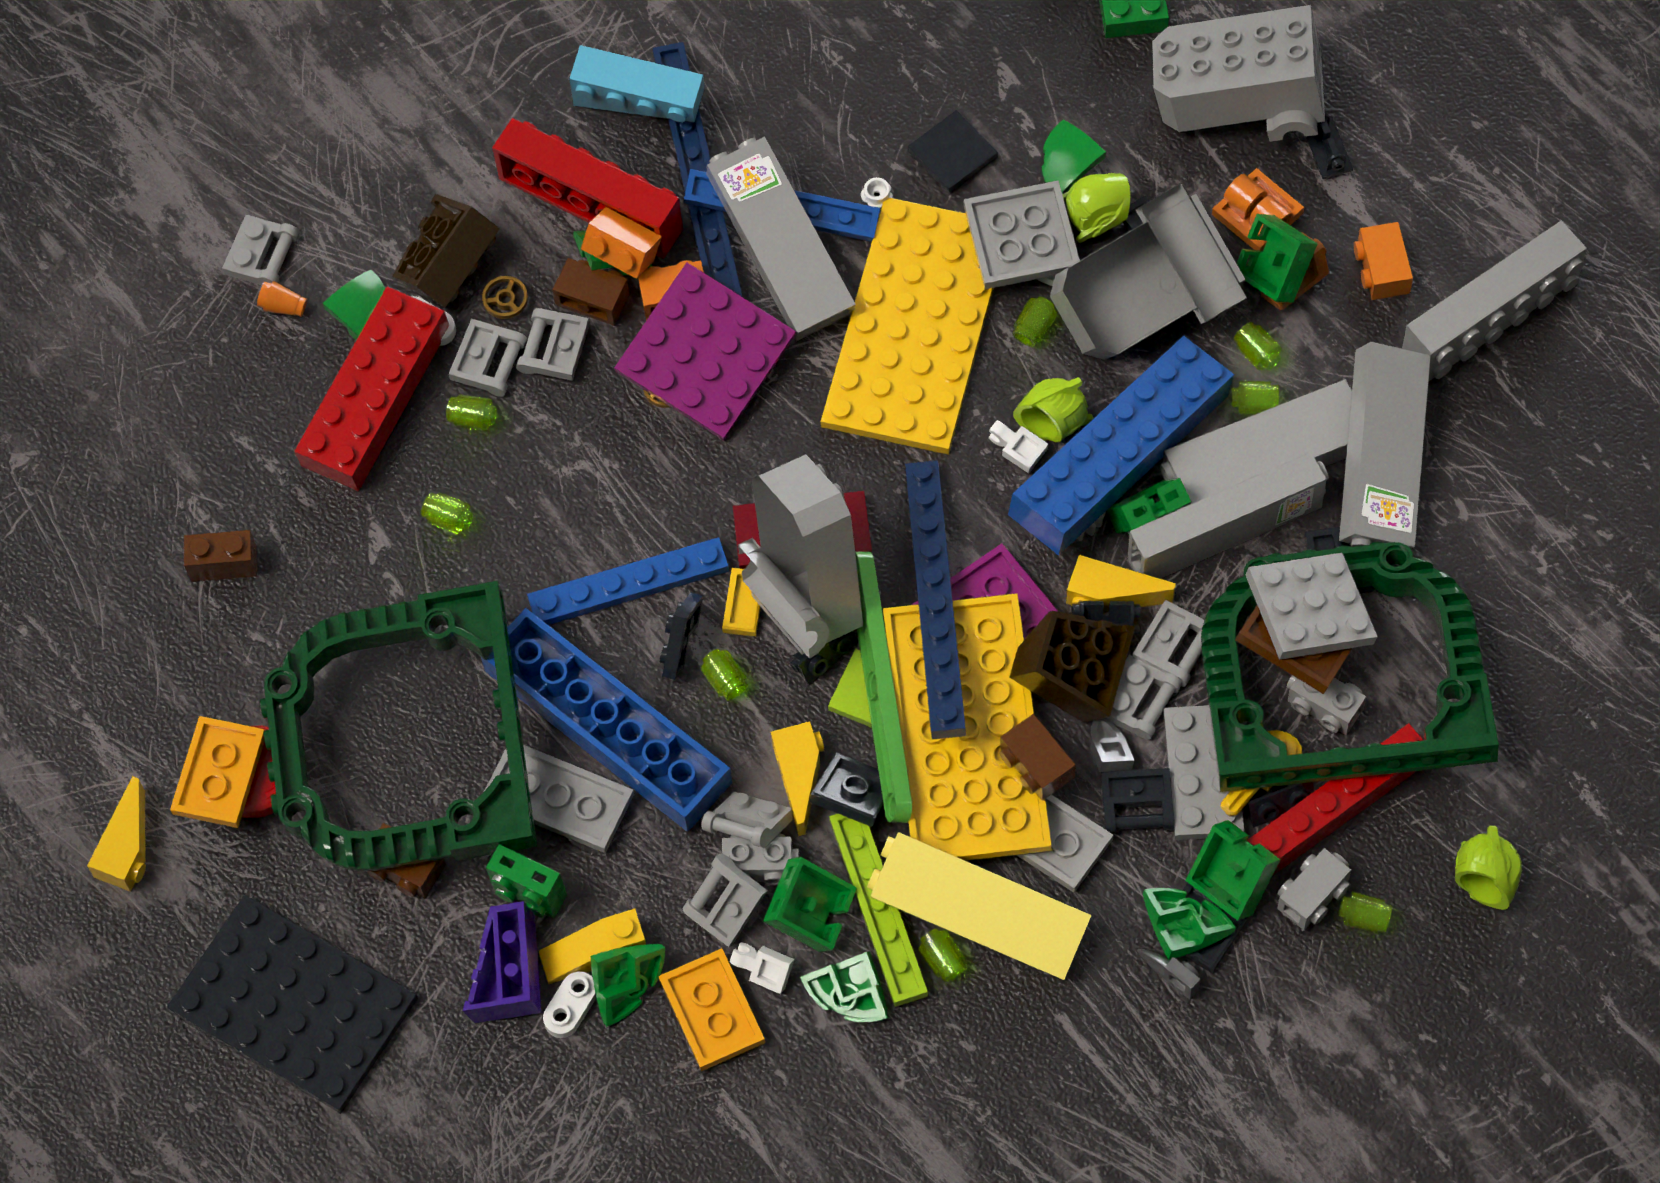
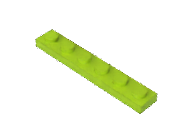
[829,814,928,1007]

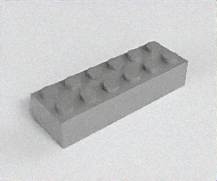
[1402,220,1587,382]

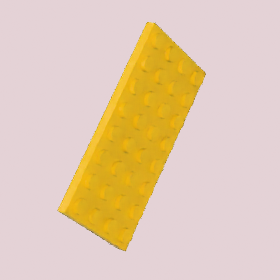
[821,198,994,455]
[883,593,1052,861]

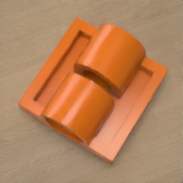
[1212,168,1304,251]

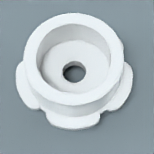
[861,178,893,208]

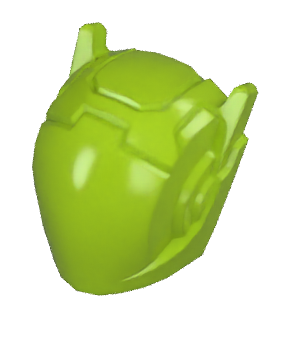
[1062,173,1130,243]
[1013,377,1094,442]
[1455,826,1522,910]

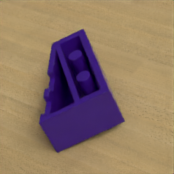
[463,901,541,1023]

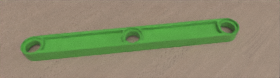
[855,551,912,823]

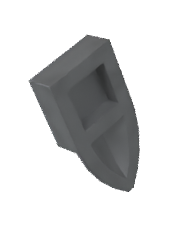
[1090,718,1134,772]
[1137,948,1200,1000]

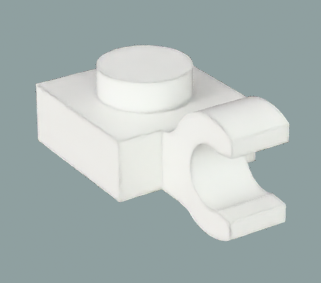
[988,420,1049,473]
[730,942,794,994]

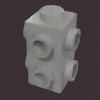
[1286,675,1366,735]
[722,833,799,886]
[1277,848,1351,930]

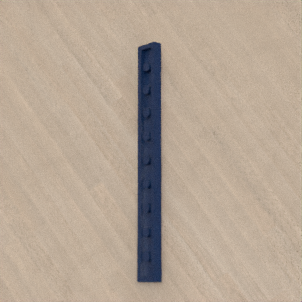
[652,42,742,297]
[905,460,966,740]

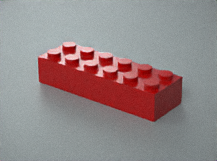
[492,118,683,259]
[294,286,449,491]

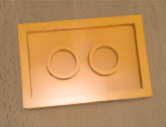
[170,716,265,828]
[658,948,765,1071]

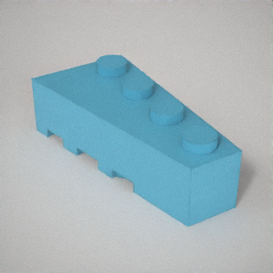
[570,45,704,122]

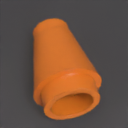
[257,281,307,317]

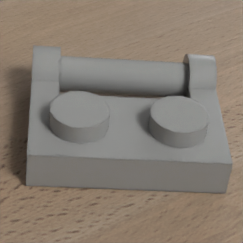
[222,215,300,285]
[516,308,590,381]
[449,319,527,397]
[1133,600,1204,687]
[1107,655,1183,740]
[701,792,793,848]
[682,853,768,947]

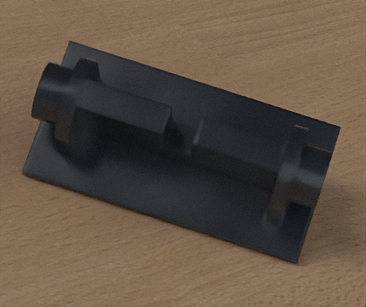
[1306,113,1353,179]
[1069,600,1141,634]
[789,631,858,686]
[1244,782,1314,828]

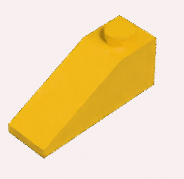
[1066,555,1176,612]
[770,721,824,836]
[87,776,146,892]
[539,909,646,984]

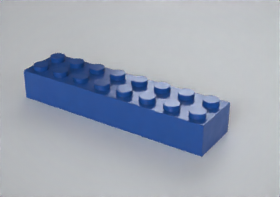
[1008,336,1234,555]
[481,608,732,832]

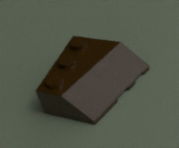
[392,194,500,308]
[1009,611,1135,723]

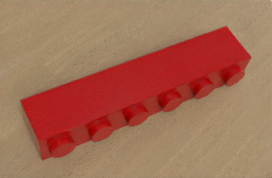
[1247,723,1424,875]

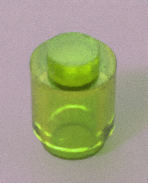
[1012,297,1057,347]
[1234,322,1282,370]
[1231,381,1279,414]
[446,394,497,431]
[421,492,473,534]
[701,649,748,701]
[1338,891,1392,934]
[918,928,967,982]

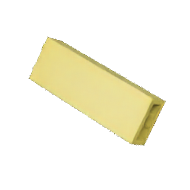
[867,832,1091,980]

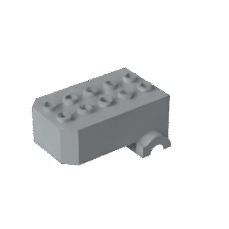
[1152,5,1325,142]
[1050,183,1247,360]
[738,454,863,658]

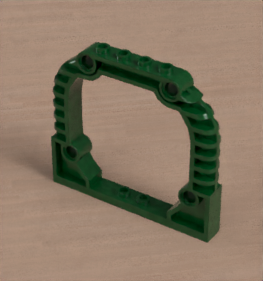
[1201,542,1499,792]
[260,581,537,871]

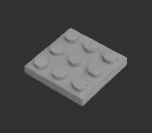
[964,181,1080,289]
[1245,553,1377,660]

